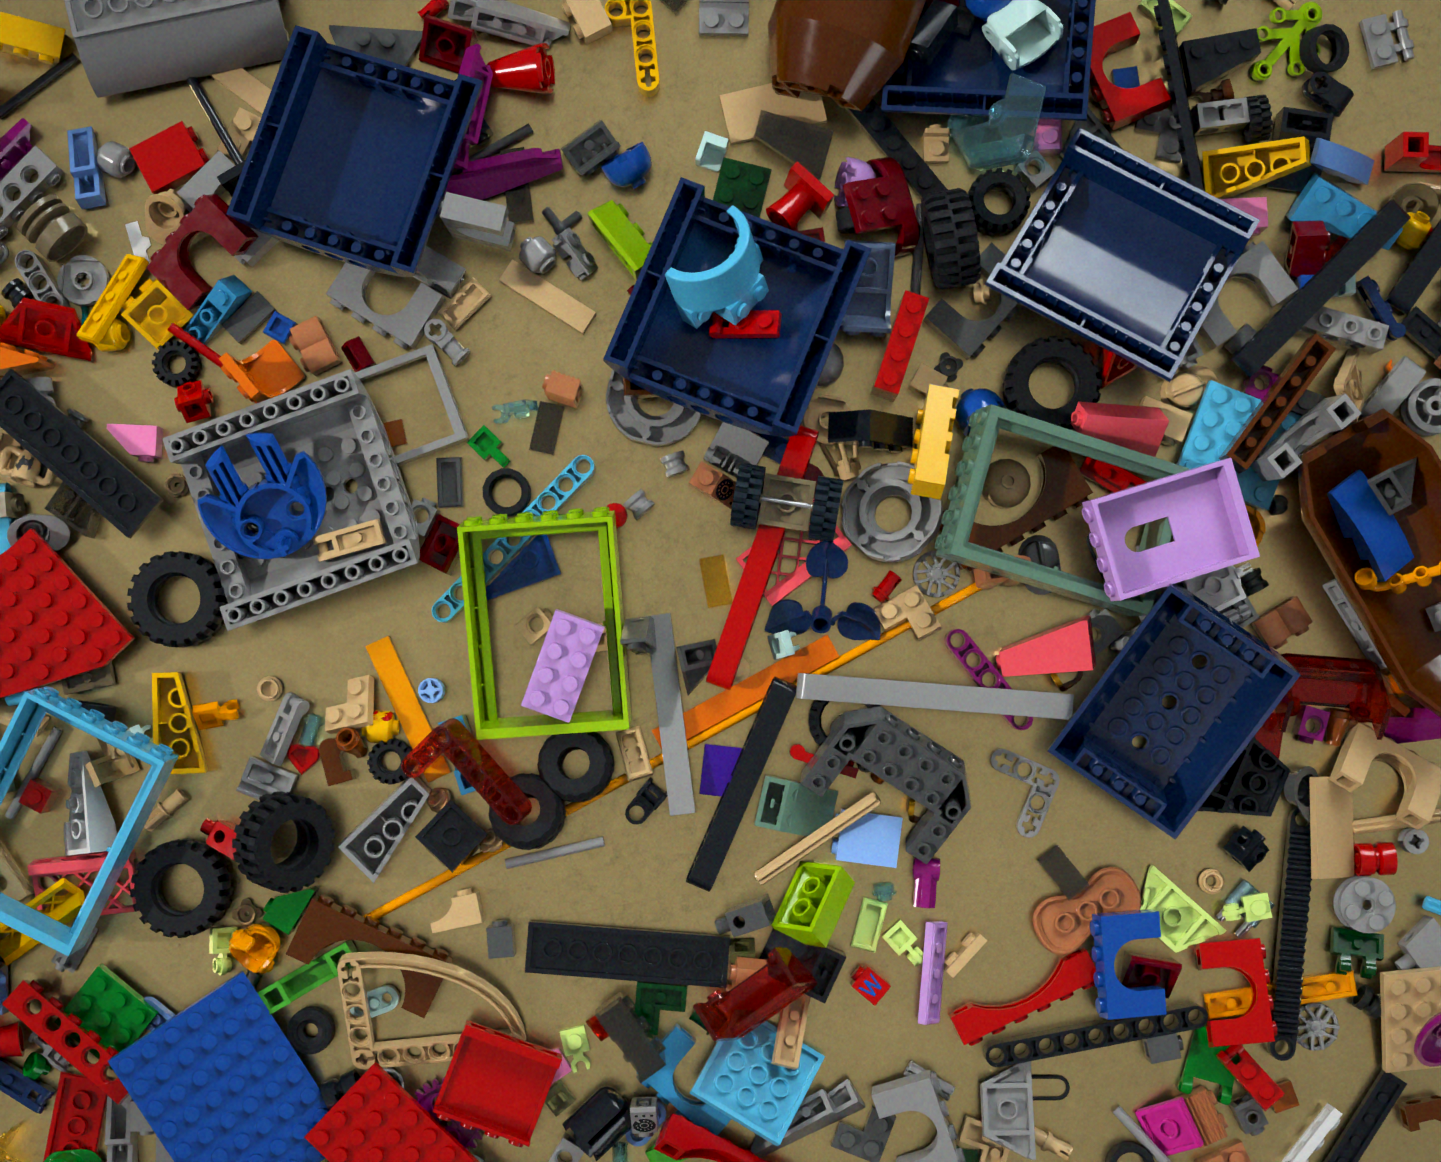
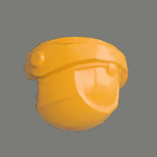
[229,923,281,974]

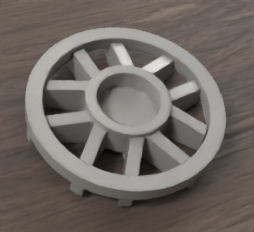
[913,550,960,597]
[1296,1002,1340,1050]

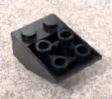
[1266,107,1334,192]
[759,928,846,1003]

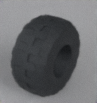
[537,732,614,802]
[488,773,566,850]

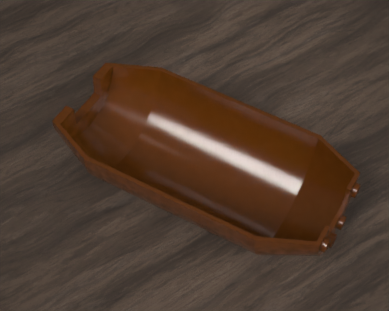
[768,0,926,111]
[1297,408,1441,718]

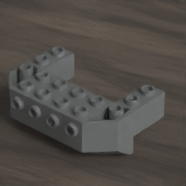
[800,706,971,864]

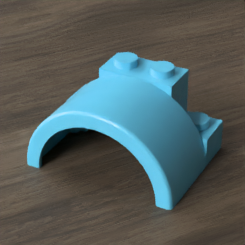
[665,205,769,329]

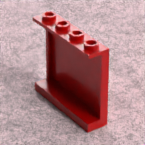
[433,1020,562,1147]

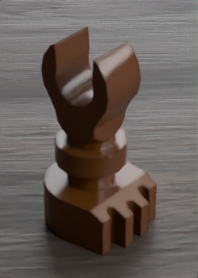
[1189,79,1234,109]

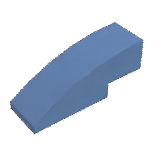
[67,126,106,209]
[1310,138,1374,185]

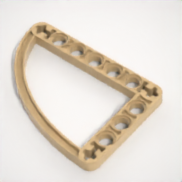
[337,952,527,1070]

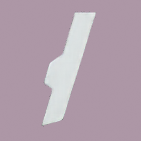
[125,221,151,265]

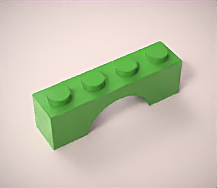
[257,940,358,1015]

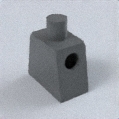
[715,894,776,937]

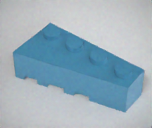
[1286,172,1403,250]

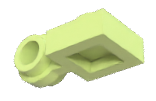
[1221,892,1272,922]
[882,920,923,967]
[209,926,238,975]

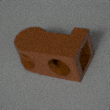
[319,738,356,786]
[1398,1095,1441,1132]

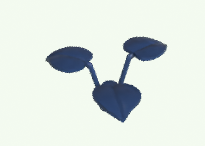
[765,541,881,640]

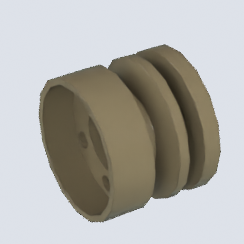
[17,194,87,262]

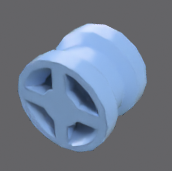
[418,678,446,703]

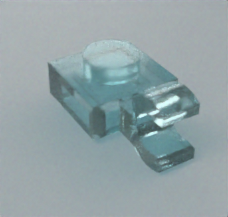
[492,399,538,424]

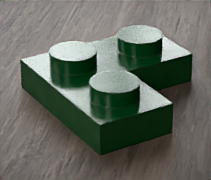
[633,981,688,1035]

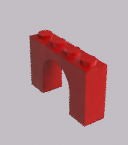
[1090,12,1171,131]
[1384,132,1441,173]
[870,290,930,402]
[1195,938,1277,1048]

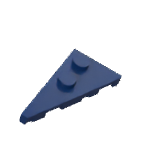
[486,534,561,601]

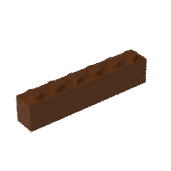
[1219,333,1336,473]

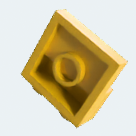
[121,278,194,350]

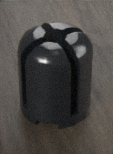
[562,1086,632,1161]

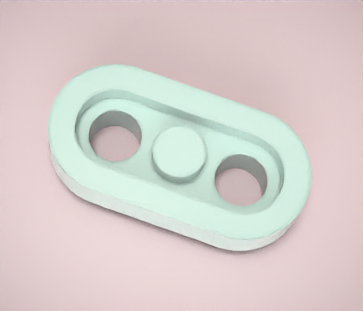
[350,985,400,1018]

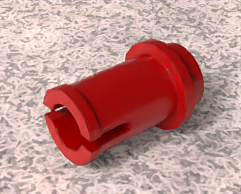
[417,0,449,19]
[872,570,902,603]

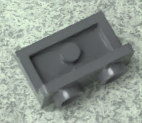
[561,120,621,176]

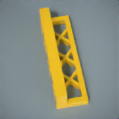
[0,877,85,966]

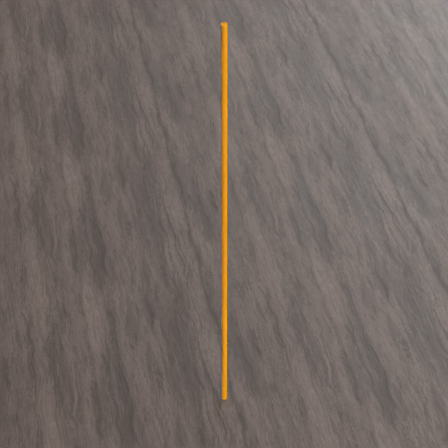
[324,582,983,949]

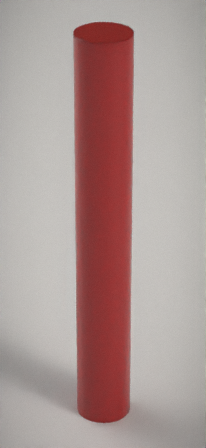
[167,323,223,367]

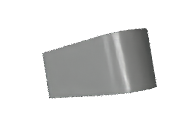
[15,250,70,307]
[1361,356,1426,418]

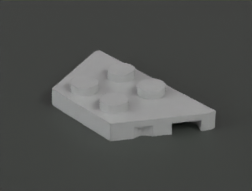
[980,1061,1036,1160]

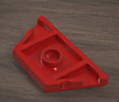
[0,297,93,361]

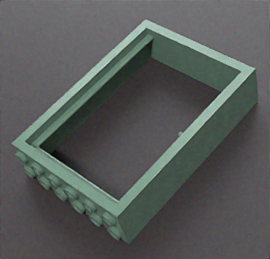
[935,404,1189,616]

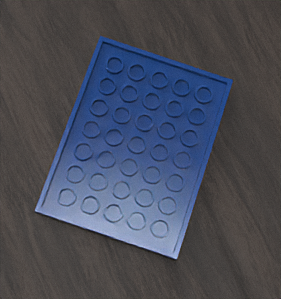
[108,971,329,1162]

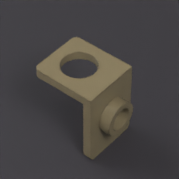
[0,492,25,519]

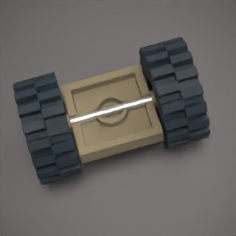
[730,463,844,542]

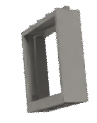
[355,344,469,466]

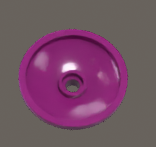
[1414,1012,1441,1067]

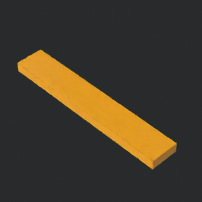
[365,636,452,783]
[1202,969,1358,1020]

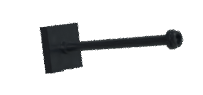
[186,77,246,197]

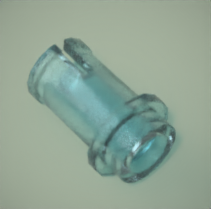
[298,713,323,747]
[612,1142,628,1162]

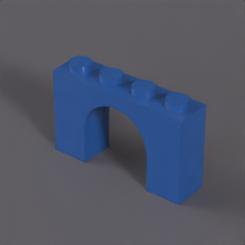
[1090,909,1167,1020]

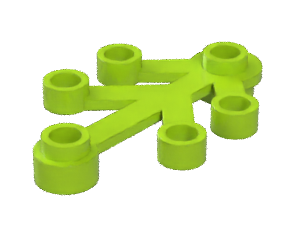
[1250,2,1322,81]

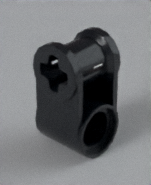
[1302,72,1354,117]
[625,777,668,825]

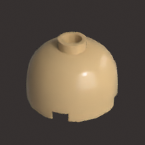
[982,458,1031,509]

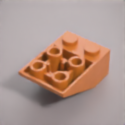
[0,342,55,380]

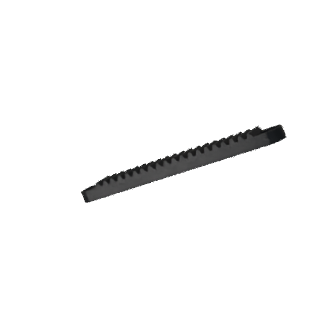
[1267,807,1312,1061]

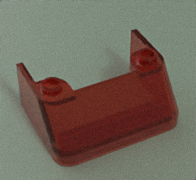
[1275,653,1392,740]
[693,946,817,1042]

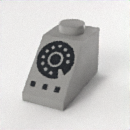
[630,1097,659,1137]

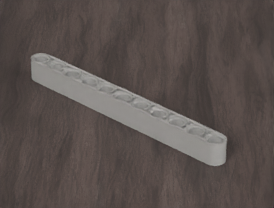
[796,673,1074,720]

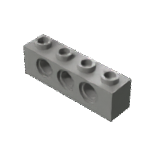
[0,145,64,239]
[1284,300,1389,354]

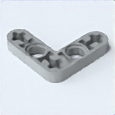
[989,748,1060,838]

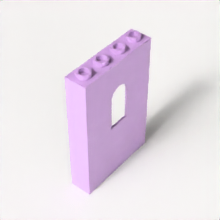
[1082,458,1260,601]

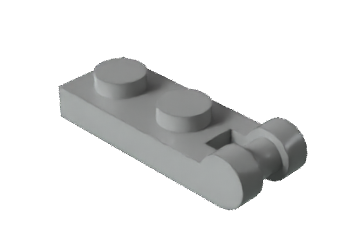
[259,692,310,766]

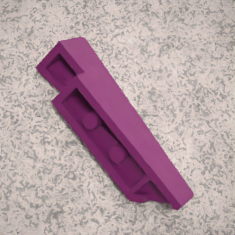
[454,44,493,170]
[0,118,32,181]
[444,148,563,200]
[1381,707,1441,744]

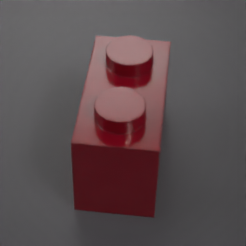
[1284,221,1330,277]

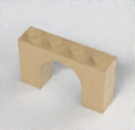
[1329,723,1441,830]

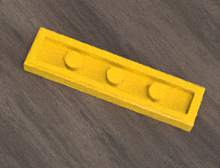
[76,254,149,345]

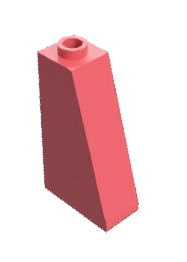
[1071,401,1169,457]
[996,615,1096,677]

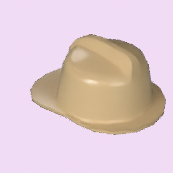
[145,189,185,245]
[1160,366,1218,412]

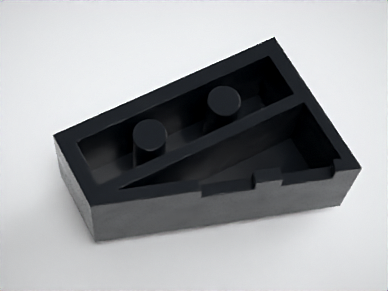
[1179,28,1261,97]
[828,409,913,453]

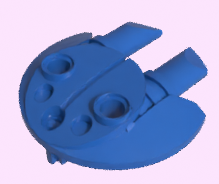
[197,433,327,559]

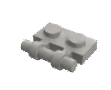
[1359,10,1415,70]

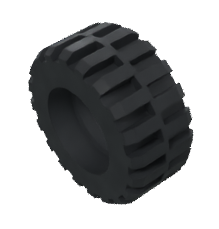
[921,188,981,290]
[1002,336,1102,430]
[127,551,228,647]
[232,791,335,893]
[130,838,234,938]

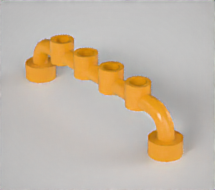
[1354,561,1441,594]

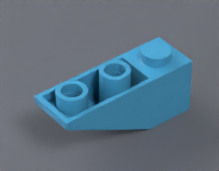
[184,275,252,345]

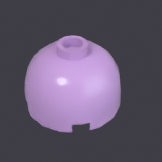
[834,157,875,208]

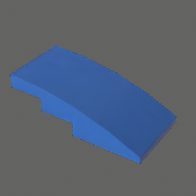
[1327,470,1414,582]

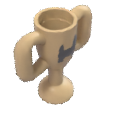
[0,446,56,486]

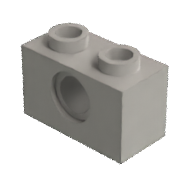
[1086,608,1125,657]

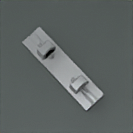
[1322,578,1387,671]

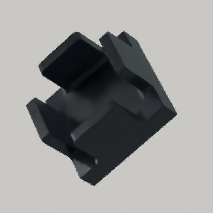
[415,800,488,873]

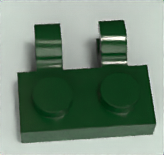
[1330,927,1384,979]

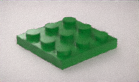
[54,963,159,1070]

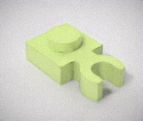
[559,1024,591,1073]

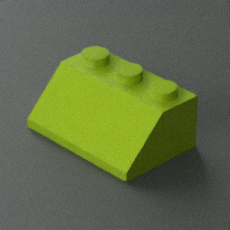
[587,200,653,280]
[771,861,855,948]

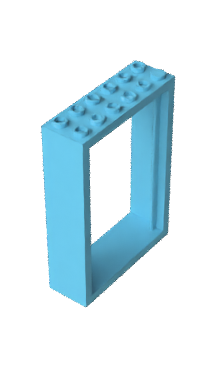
[0,686,179,956]

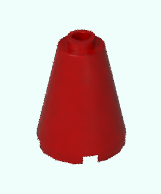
[487,43,555,94]

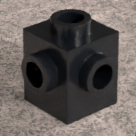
[1223,826,1269,872]

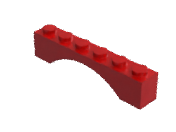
[948,947,1096,1046]
[654,1113,771,1162]

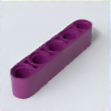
[945,629,1033,730]

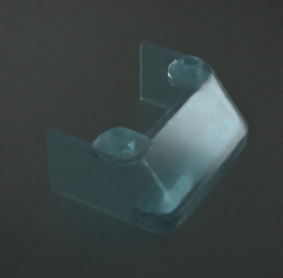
[948,73,1046,171]

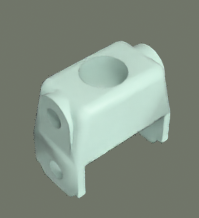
[982,0,1064,71]

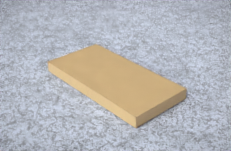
[719,83,827,145]
[1309,776,1355,879]

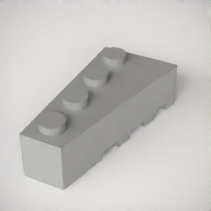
[338,772,431,883]

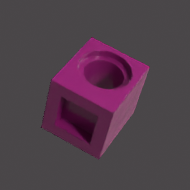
[1241,365,1278,400]
[1291,705,1331,745]

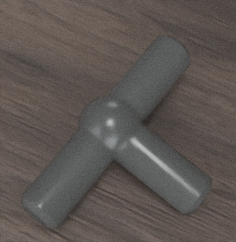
[542,207,582,235]

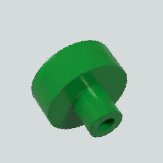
[23,1052,50,1079]

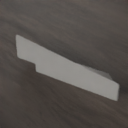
[447,0,570,45]
[750,1079,866,1158]

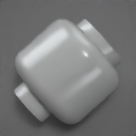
[96,141,136,178]
[519,236,556,274]

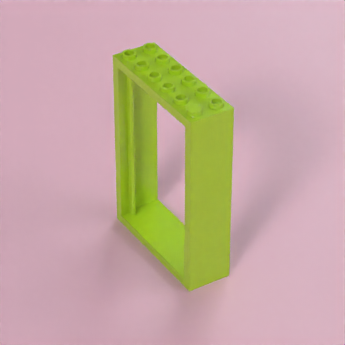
[457,507,632,740]

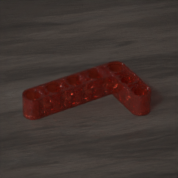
[401,718,532,825]

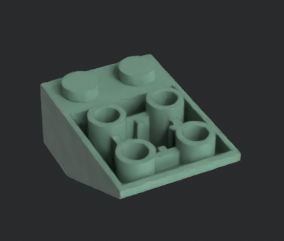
[754,774,839,836]

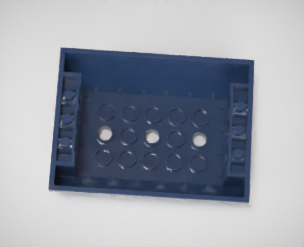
[1048,583,1300,840]

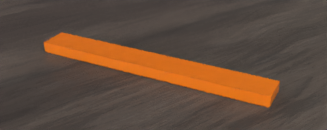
[651,635,840,749]

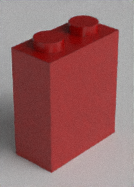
[129,121,210,194]

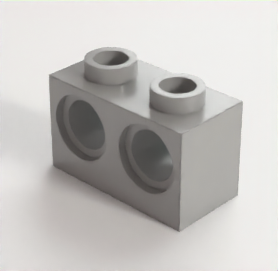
[1190,97,1250,136]

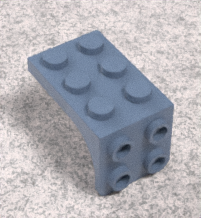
[840,240,896,337]

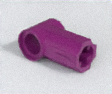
[913,857,940,908]

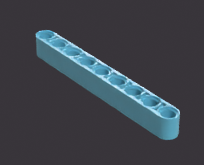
[432,455,596,623]

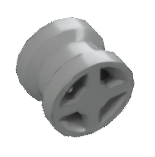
[660,451,690,478]
[623,489,655,520]
[1398,828,1429,854]

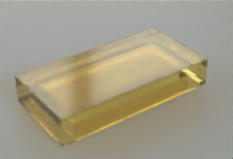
[699,554,732,608]

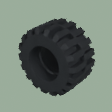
[967,168,1031,236]

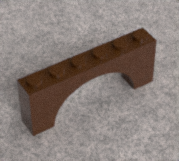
[938,446,1093,572]
[286,894,453,1018]

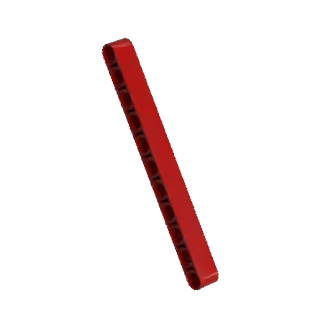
[706,425,819,690]

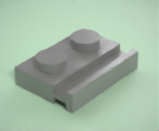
[699,0,749,37]
[236,757,298,800]

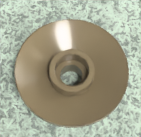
[1389,183,1439,222]

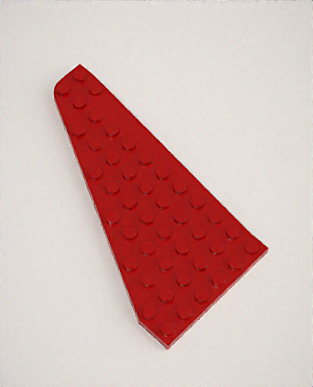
[0,528,135,699]

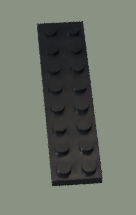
[1154,0,1205,191]
[0,368,164,538]
[525,921,730,988]

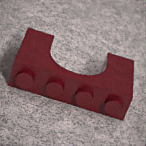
[146,194,259,310]

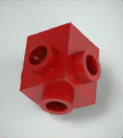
[174,380,213,423]

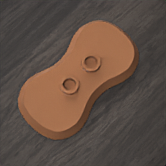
[1033,867,1141,955]

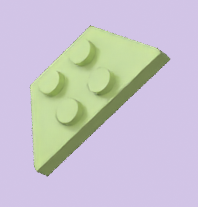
[1140,865,1227,953]

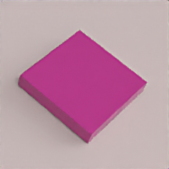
[1135,1096,1204,1156]

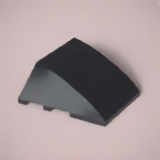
[1198,736,1290,817]

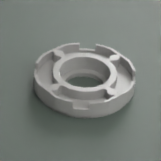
[605,370,701,447]
[841,461,943,562]

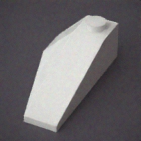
[64,751,118,856]

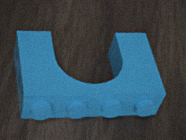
[636,1023,731,1136]

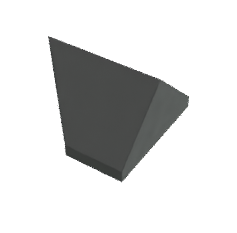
[1367,457,1417,516]
[676,639,717,696]

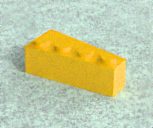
[1202,136,1311,199]
[907,384,959,500]
[152,672,209,774]

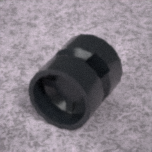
[320,1069,361,1110]

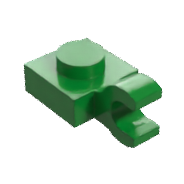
[467,425,511,468]

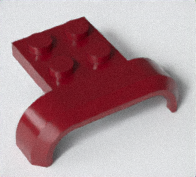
[843,157,920,257]

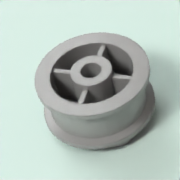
[1401,378,1441,436]
[1333,876,1396,933]

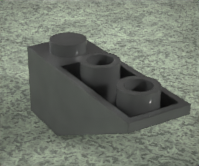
[620,616,657,655]

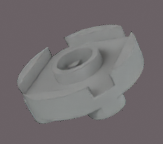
[57,255,110,306]

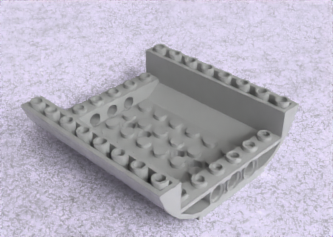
[64,0,290,98]
[162,369,420,631]

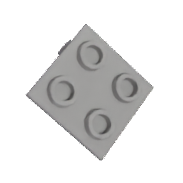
[703,422,769,477]

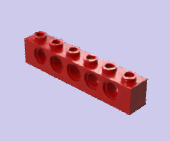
[2,980,129,1104]

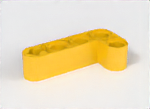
[605,0,660,97]

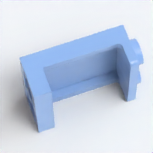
[831,808,903,868]

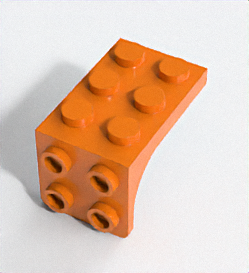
[218,340,305,404]

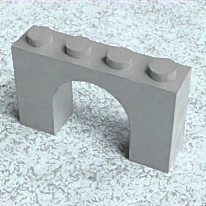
[177,150,279,267]
[438,192,516,252]
[1198,241,1298,350]
[326,262,446,350]
[1250,393,1362,481]
[871,1070,966,1162]

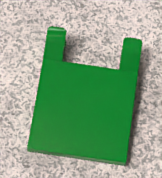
[1178,1027,1243,1105]

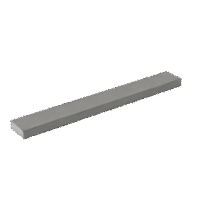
[645,613,696,816]

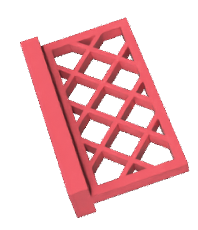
[736,499,852,607]
[27,849,136,918]

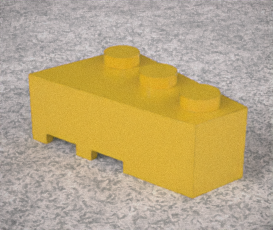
[0,12,66,65]

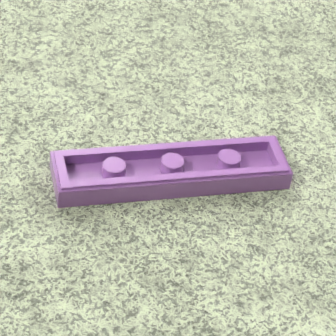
[918,921,947,1025]

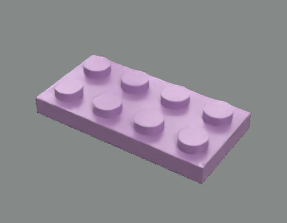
[521,609,605,723]

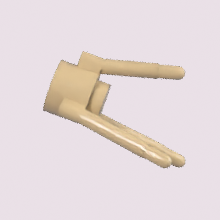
[819,443,861,480]

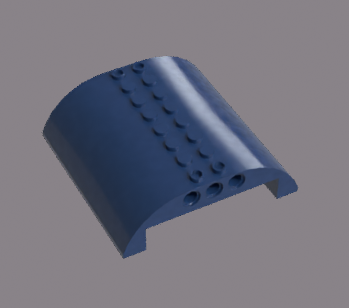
[881,0,1096,121]
[226,25,484,277]
[985,128,1260,383]
[603,177,872,437]

